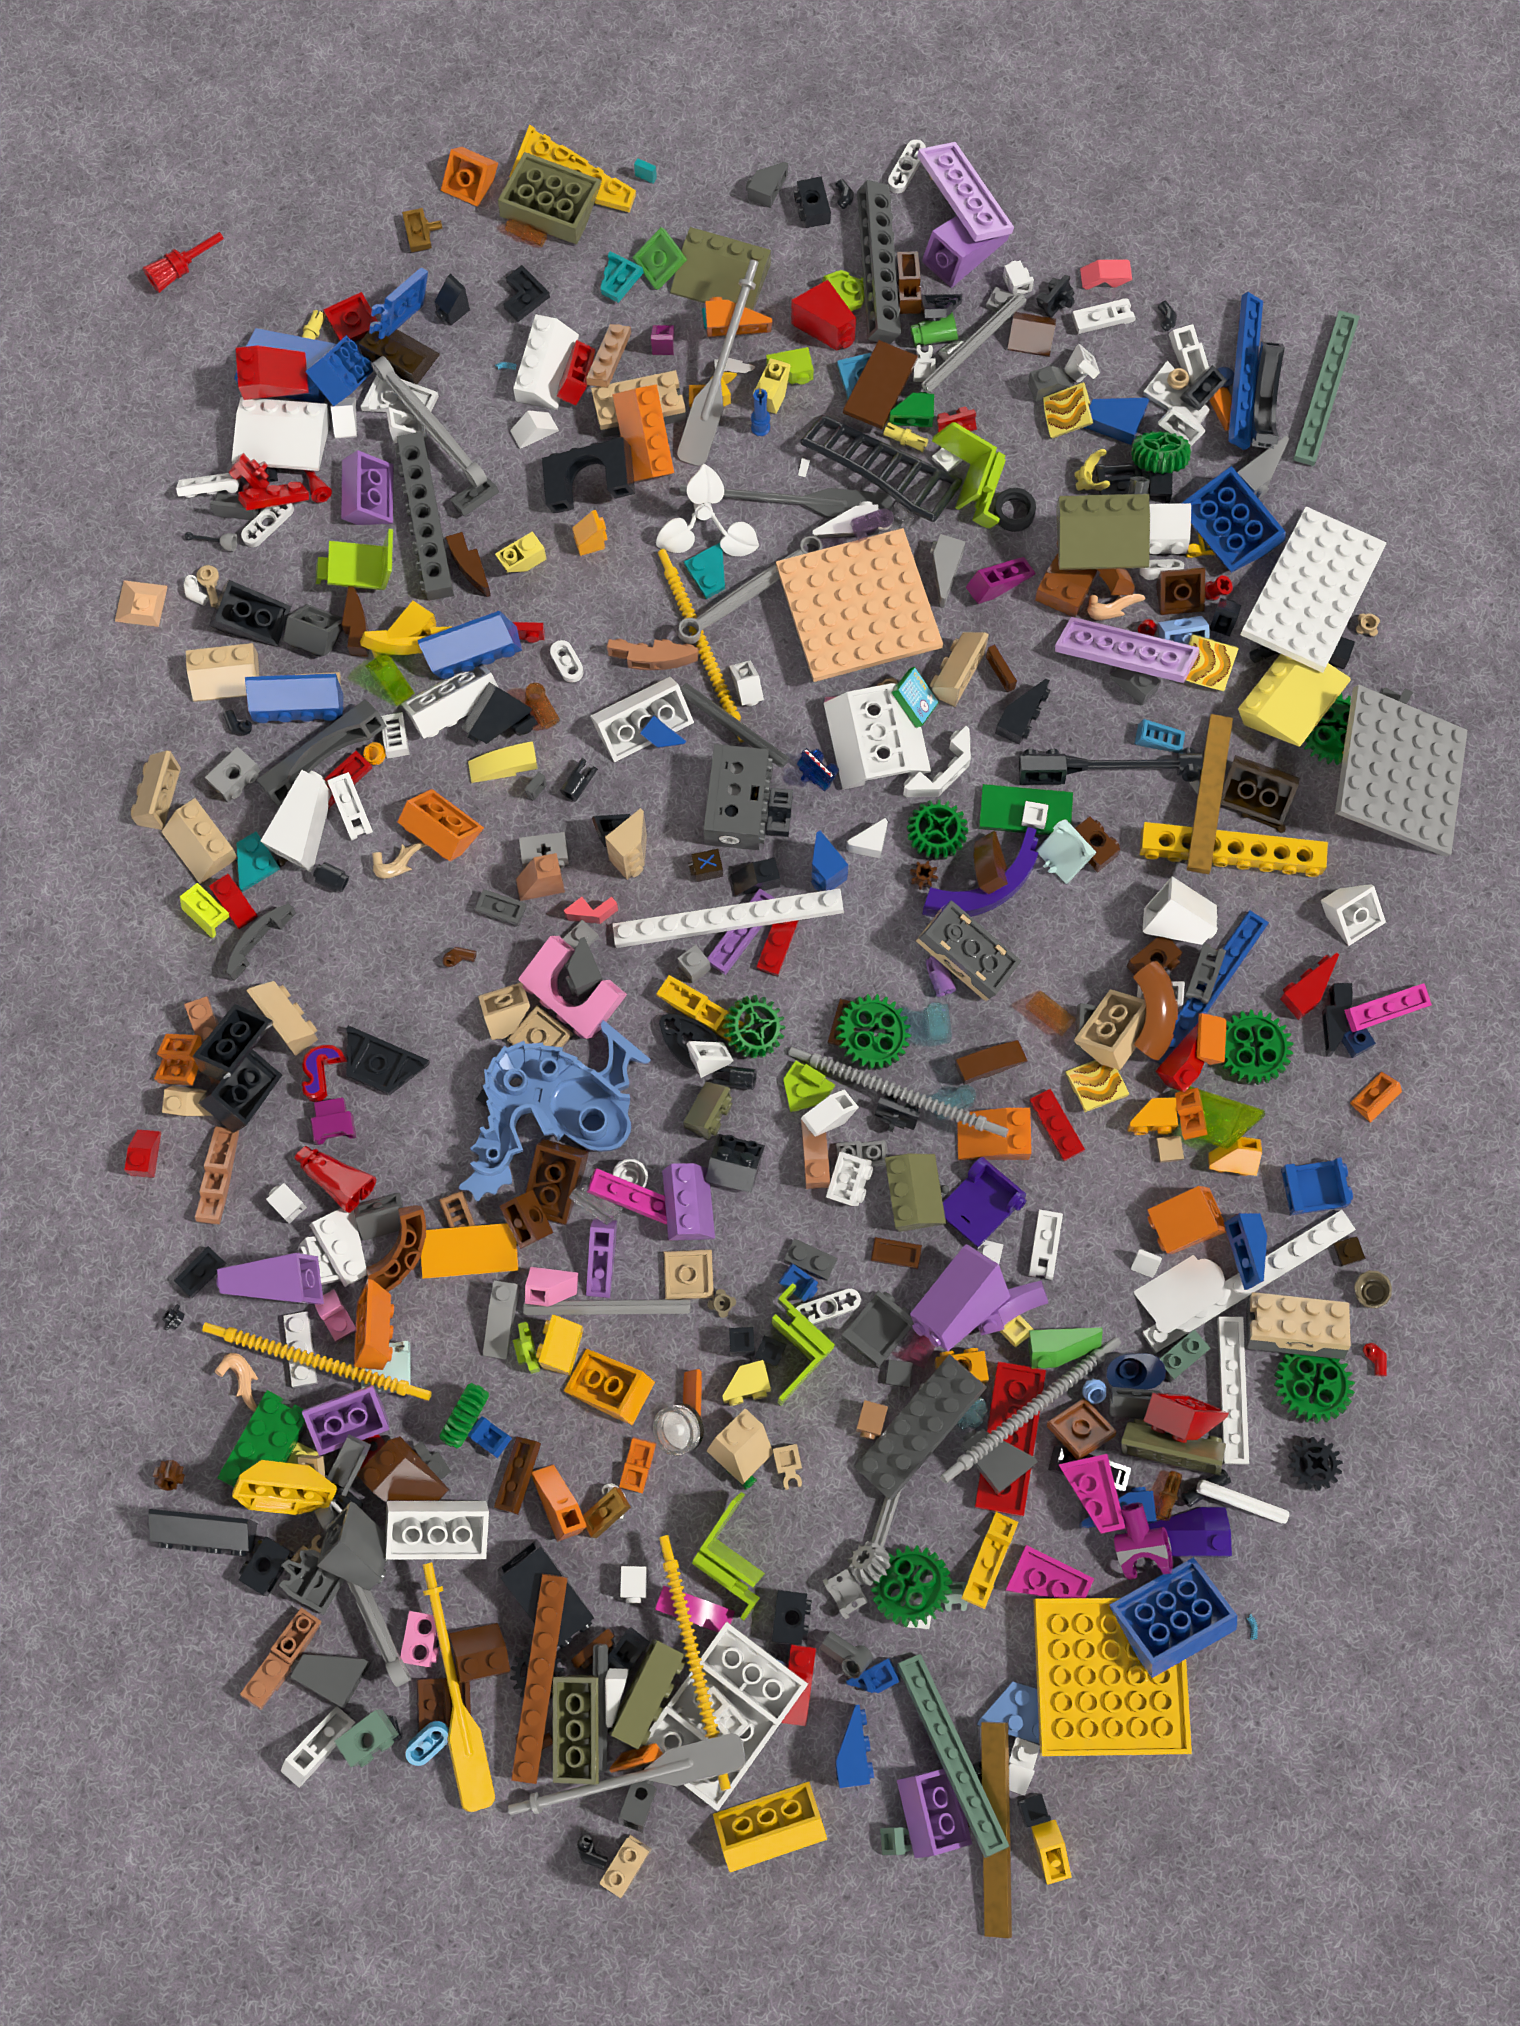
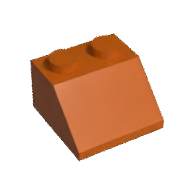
[441,147,498,207]

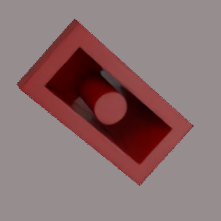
[209,873,258,929]
[124,1129,161,1178]

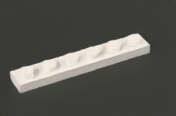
[1217,1317,1249,1465]

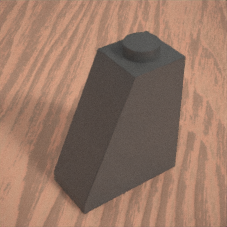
[961,1429,1038,1494]
[290,1654,371,1708]

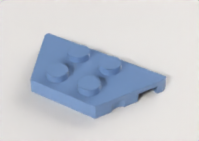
[977,1682,1040,1744]

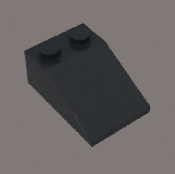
[209,580,292,647]
[198,1049,282,1133]

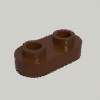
[570,1628,615,1670]

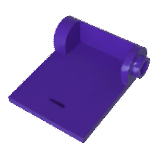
[943,1157,1027,1248]

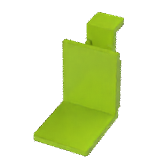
[932,422,1006,529]
[315,528,393,590]
[771,1283,835,1406]
[692,1492,765,1621]

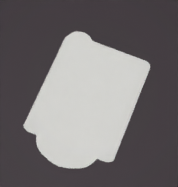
[1134,1255,1225,1333]

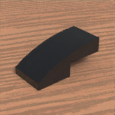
[766,788,793,837]

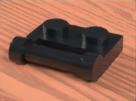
[1095,461,1143,495]

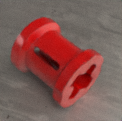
[1205,575,1233,601]

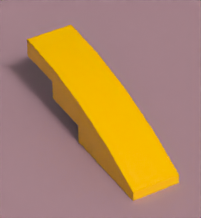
[656,975,750,1046]

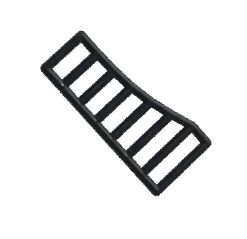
[800,415,962,522]

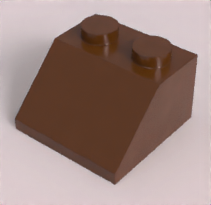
[448,1623,511,1684]

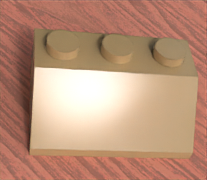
[930,632,989,707]
[186,643,259,702]
[131,751,181,830]
[162,798,237,884]
[605,808,647,880]
[246,981,318,1056]
[1074,989,1146,1070]

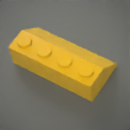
[713,1782,827,1872]

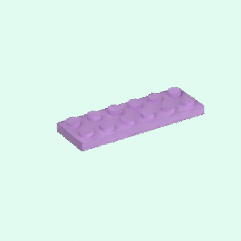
[917,142,1014,242]
[1055,617,1199,683]

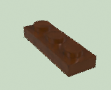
[494,1436,541,1515]

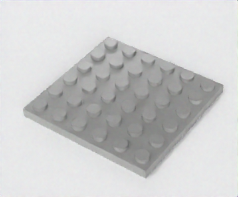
[1335,685,1468,856]

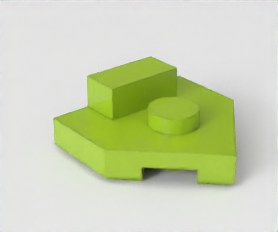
[822,270,865,311]
[783,1060,835,1112]
[513,1322,540,1374]

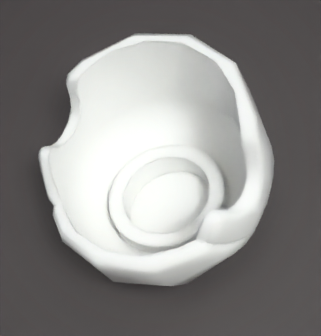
[613,1159,648,1187]

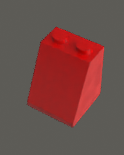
[791,280,856,351]

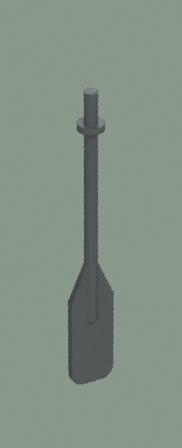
[680,484,892,522]

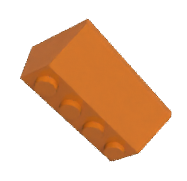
[612,384,674,481]

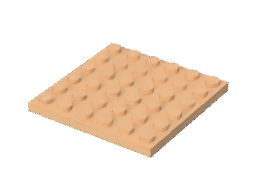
[776,528,943,682]

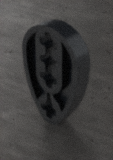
[659,1013,718,1069]

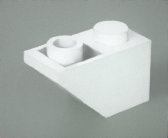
[801,1089,859,1137]

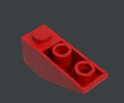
[1280,953,1339,1020]

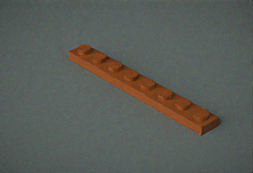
[511,1573,568,1784]

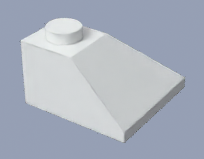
[1321,884,1386,946]

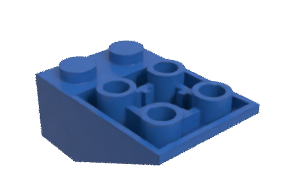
[305,335,374,406]
[835,1704,874,1788]

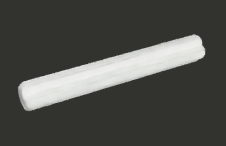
[1196,1480,1289,1524]

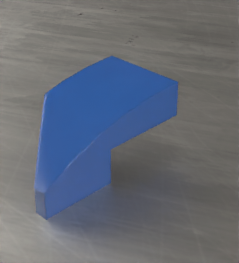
[640,716,686,747]
[846,1658,901,1693]

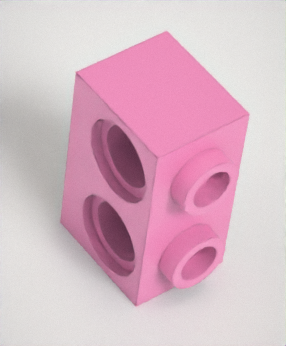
[400,1611,440,1668]

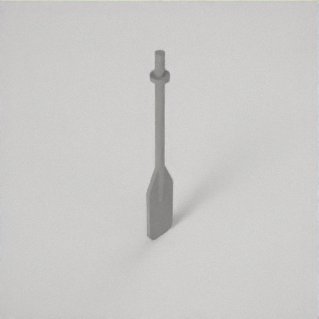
[677,260,759,466]
[508,1733,746,1815]

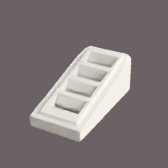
[381,712,410,759]
[605,1668,628,1727]

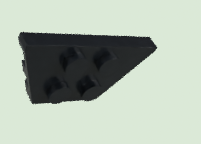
[346,1025,430,1095]

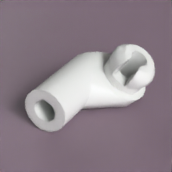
[184,575,209,606]

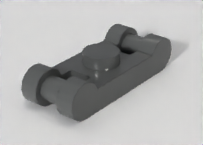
[1185,943,1226,1005]

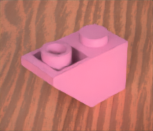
[525,1267,578,1307]

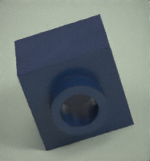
[1341,1028,1376,1058]

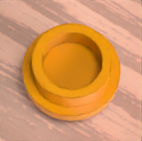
[364,742,386,765]

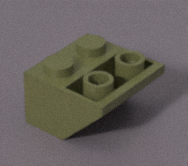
[683,1082,733,1140]

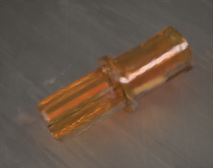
[505,219,547,247]
[1156,1471,1182,1521]

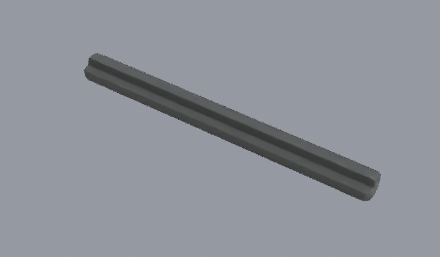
[680,683,789,768]

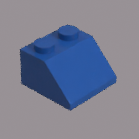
[811,830,848,892]

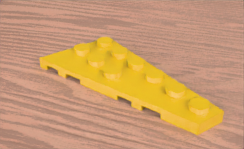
[509,124,636,213]

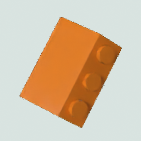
[397,789,484,861]
[354,1279,394,1370]

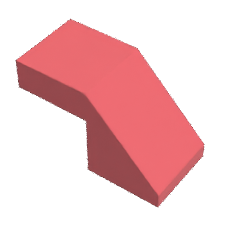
[1080,260,1132,290]
[564,897,618,924]

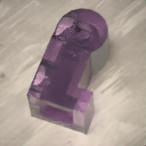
[850,509,894,542]

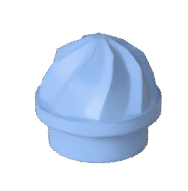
[1082,1378,1107,1404]

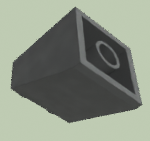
[317,1502,388,1591]

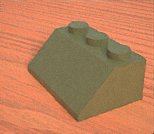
[885,1153,946,1232]

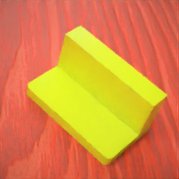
[180,883,229,938]

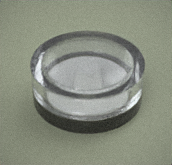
[653,1403,704,1456]

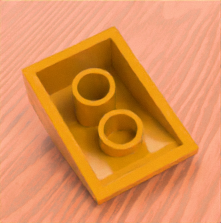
[564,1348,655,1425]

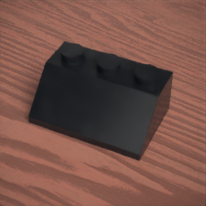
[193,1004,273,1081]

